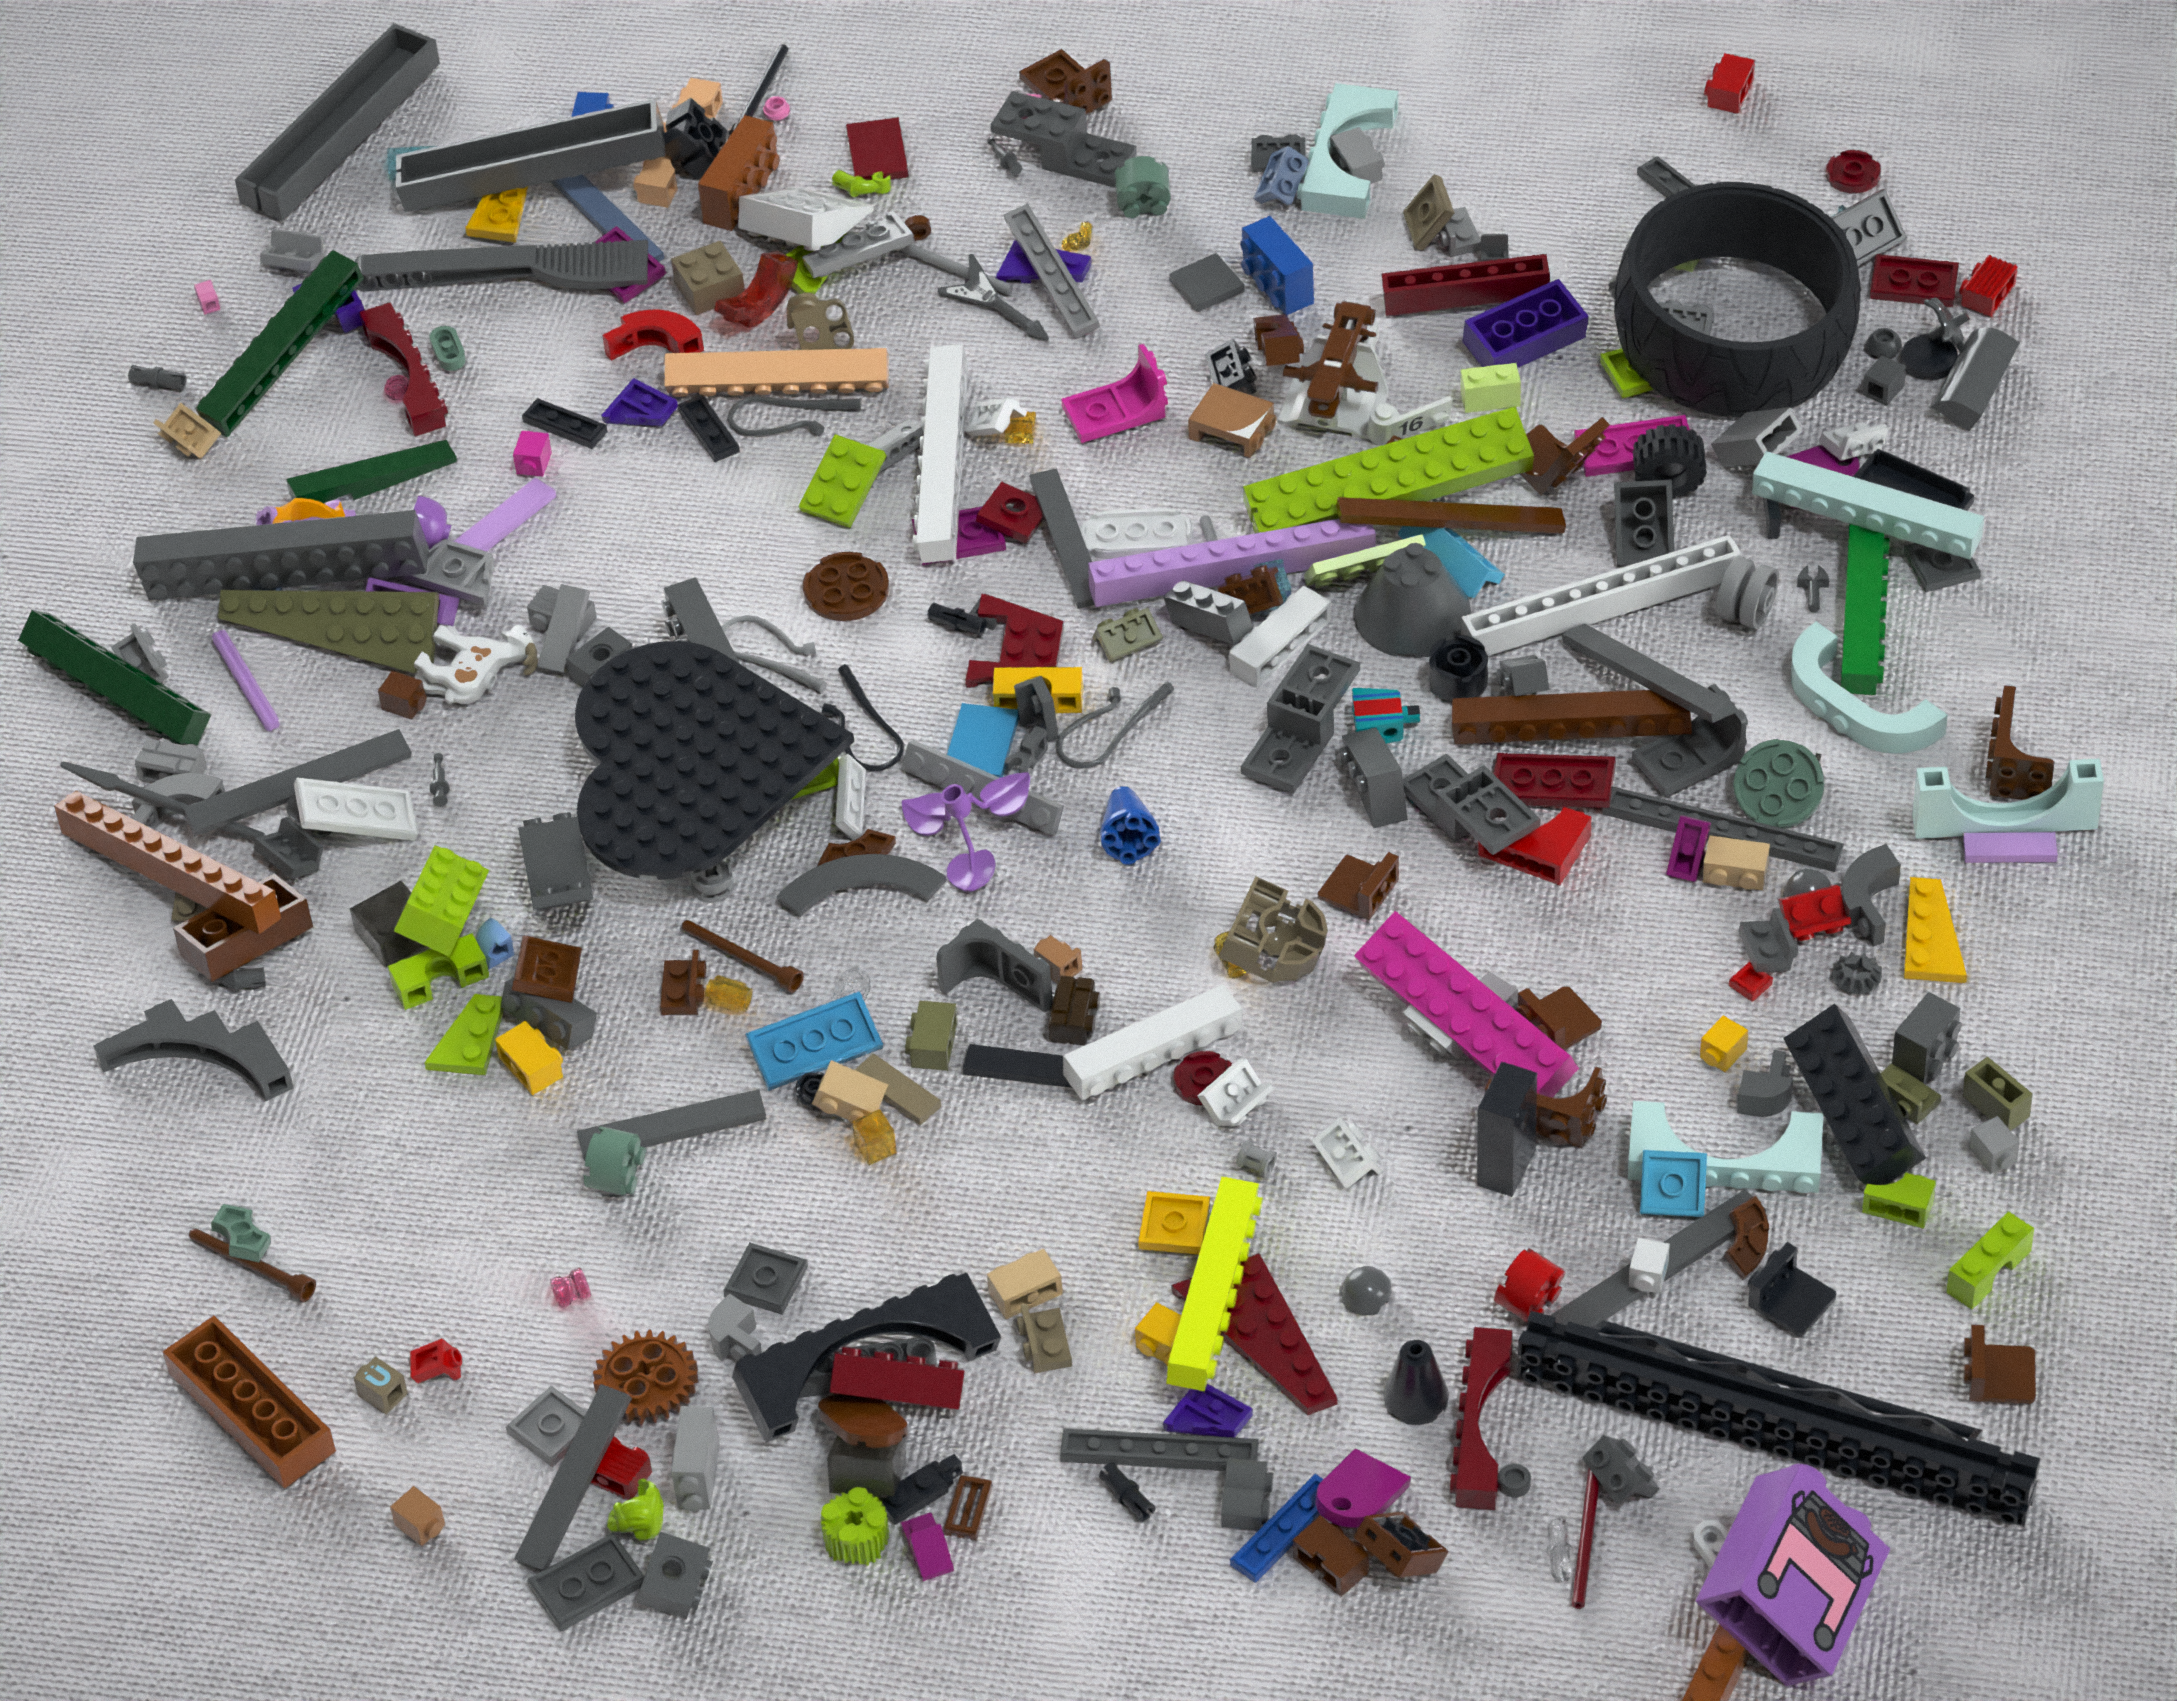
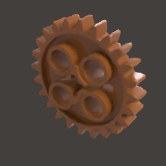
[593,1329,699,1424]

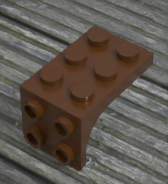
[1019,49,1112,114]
[1520,417,1610,496]
[1985,685,2055,800]
[1485,1066,1607,1148]

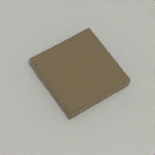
[1403,174,1455,251]

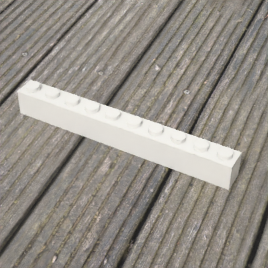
[913,344,968,563]
[1461,535,1742,656]

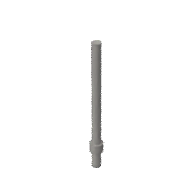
[892,244,1013,295]

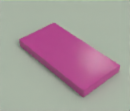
[1574,415,1690,477]

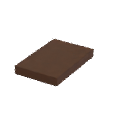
[512,935,582,1003]

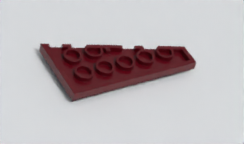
[1171,1253,1338,1415]

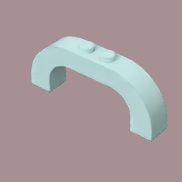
[1791,621,1948,753]

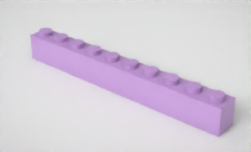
[1088,519,1376,607]

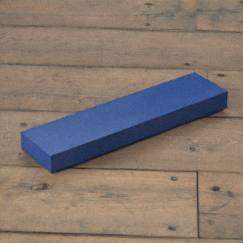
[1230,1473,1323,1583]

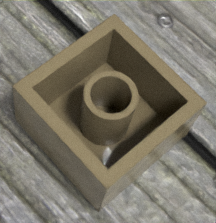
[671,240,746,315]

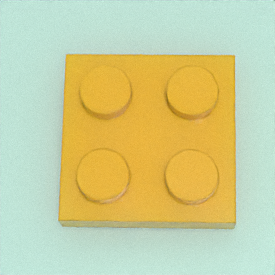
[1138,1191,1210,1255]

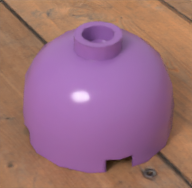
[414,496,452,549]

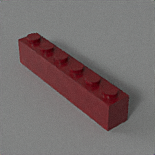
[1381,254,1550,316]

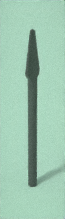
[60,762,265,842]

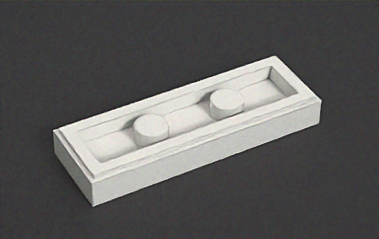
[835,754,866,841]

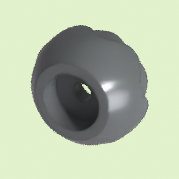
[1866,328,1902,358]

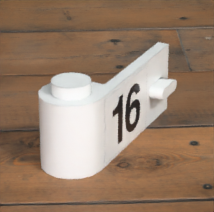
[1367,396,1452,445]

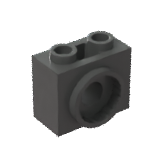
[636,1531,713,1619]

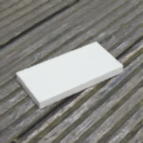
[294,778,418,841]

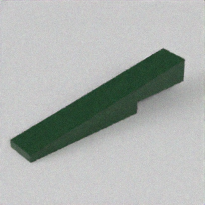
[286,440,458,503]

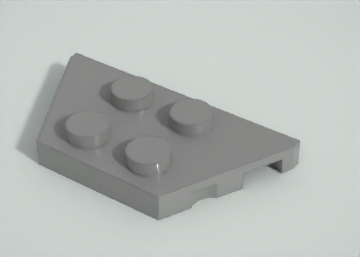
[395,539,494,606]

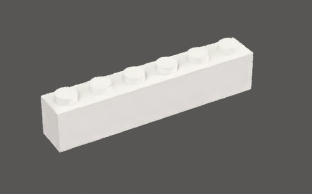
[1063,984,1243,1100]

